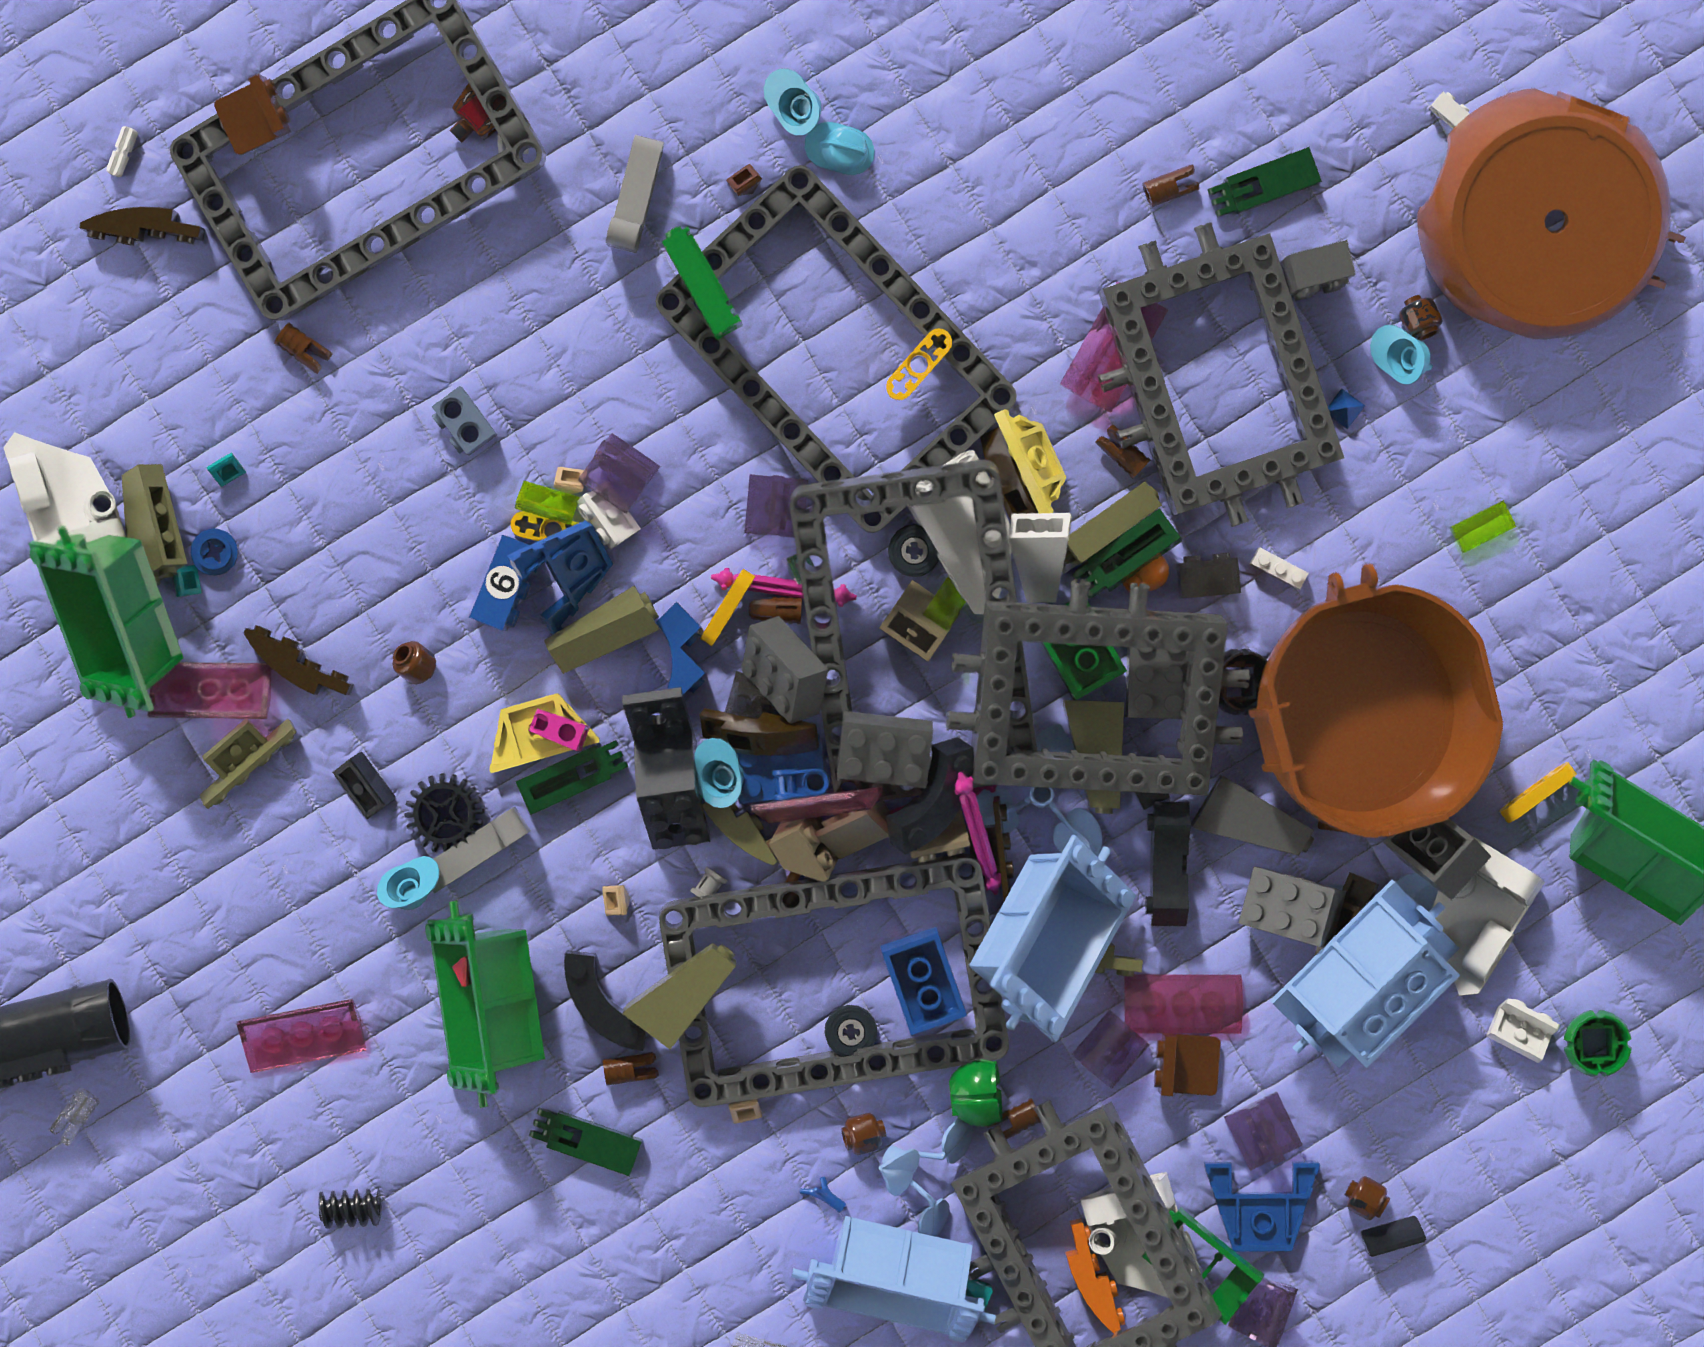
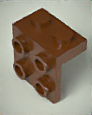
[214,74,291,155]
[1154,1033,1221,1096]

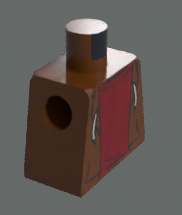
[449,83,507,143]

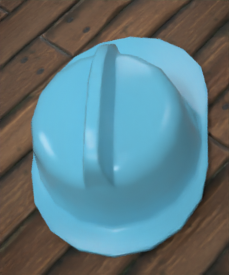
[763,68,822,136]
[804,122,874,175]
[1370,325,1433,384]
[695,738,744,808]
[377,856,440,910]

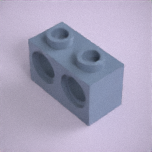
[431,386,497,456]

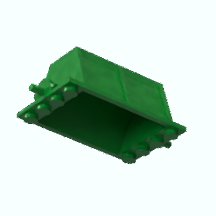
[28,526,184,718]
[1569,759,1704,926]
[425,900,545,1108]

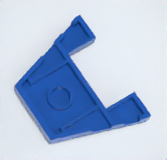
[507,520,613,634]
[1204,1162,1320,1252]

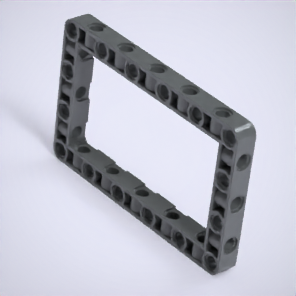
[170,0,546,321]
[656,165,1017,533]
[790,460,1037,805]
[659,853,1009,1107]

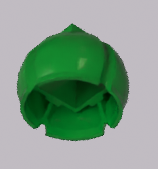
[1564,1010,1632,1077]
[949,1059,1002,1127]

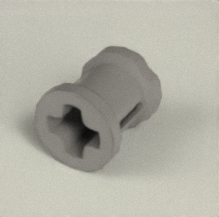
[690,867,728,899]

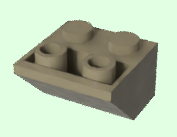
[879,580,960,662]
[815,799,891,859]
[769,807,839,882]
[910,809,970,862]

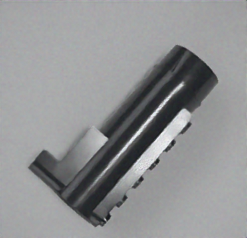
[0,979,130,1088]

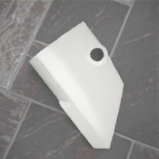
[3,432,126,544]
[907,450,1012,615]
[1432,835,1545,996]
[1080,1172,1201,1298]

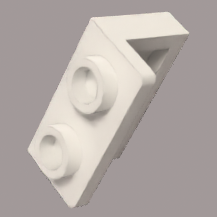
[577,481,641,550]
[1486,998,1560,1063]

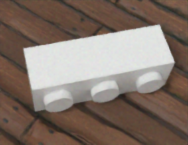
[1429,91,1470,129]
[1250,547,1309,590]

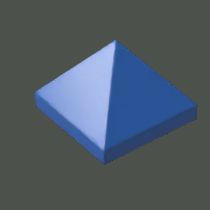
[1328,388,1365,429]

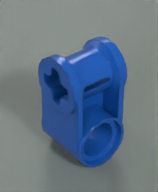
[772,768,830,800]

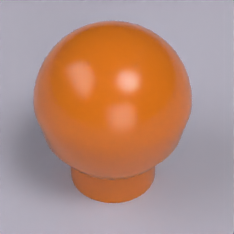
[1122,556,1169,593]

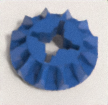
[191,528,239,576]

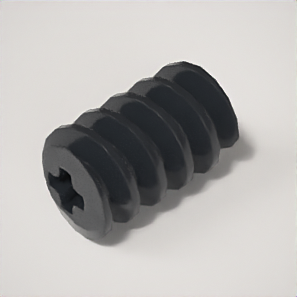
[318,1188,382,1229]

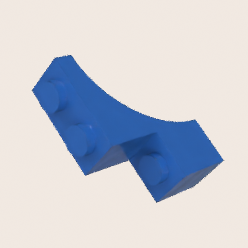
[656,602,706,695]

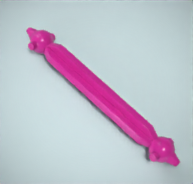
[711,568,857,607]
[955,772,1002,895]

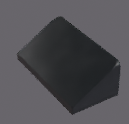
[332,752,396,819]
[1361,1216,1427,1257]

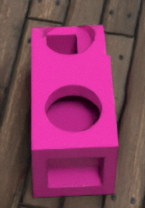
[529,708,591,751]

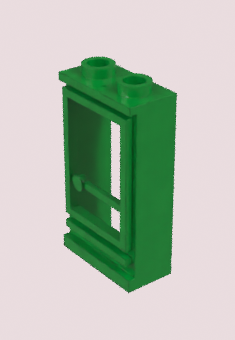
[662,226,743,340]
[1141,1207,1265,1325]

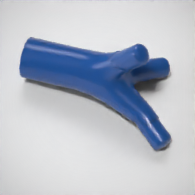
[800,1177,846,1213]

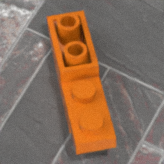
[1065,1218,1125,1333]

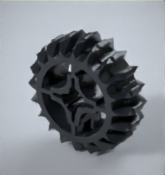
[404,773,485,852]

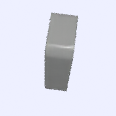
[606,135,664,253]
[433,807,531,893]

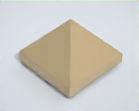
[553,467,587,495]
[602,885,630,916]
[728,1099,762,1124]

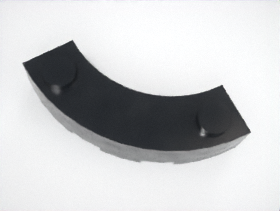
[886,737,974,854]
[1145,802,1191,927]
[564,950,646,1051]

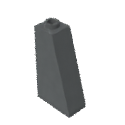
[1191,775,1314,856]

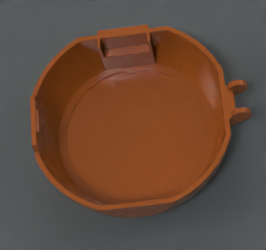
[1248,563,1503,838]

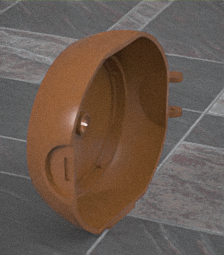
[1417,88,1686,340]

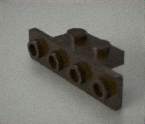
[967,796,1014,901]

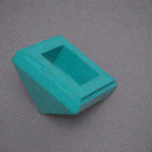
[206,452,246,487]
[173,565,202,597]

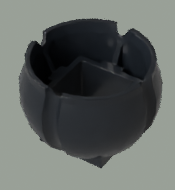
[1218,649,1267,715]

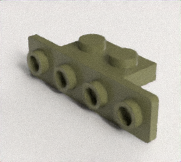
[200,718,297,809]

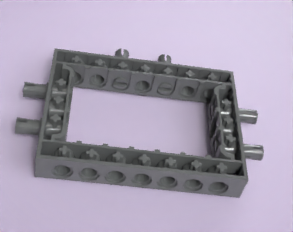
[1098,222,1344,527]
[946,580,1250,796]
[951,1100,1222,1347]

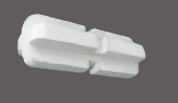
[106,126,138,177]

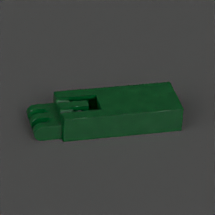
[1207,147,1322,217]
[1072,508,1182,599]
[516,740,629,815]
[529,1108,642,1177]

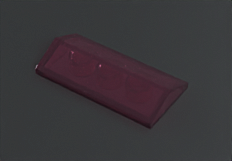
[1060,281,1168,413]
[148,662,271,719]
[751,787,883,824]
[1124,974,1243,1034]
[236,999,366,1073]

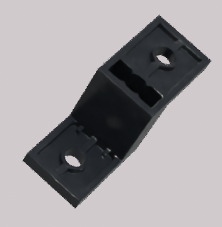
[622,687,711,850]

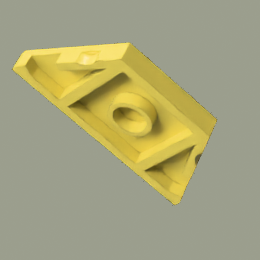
[994,409,1066,514]
[490,693,600,773]

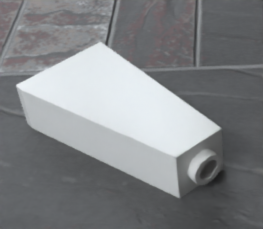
[1008,513,1072,603]

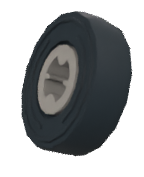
[888,524,939,577]
[824,1005,877,1057]

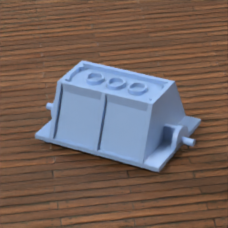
[969,835,1136,1042]
[1270,879,1460,1068]
[792,1216,996,1342]

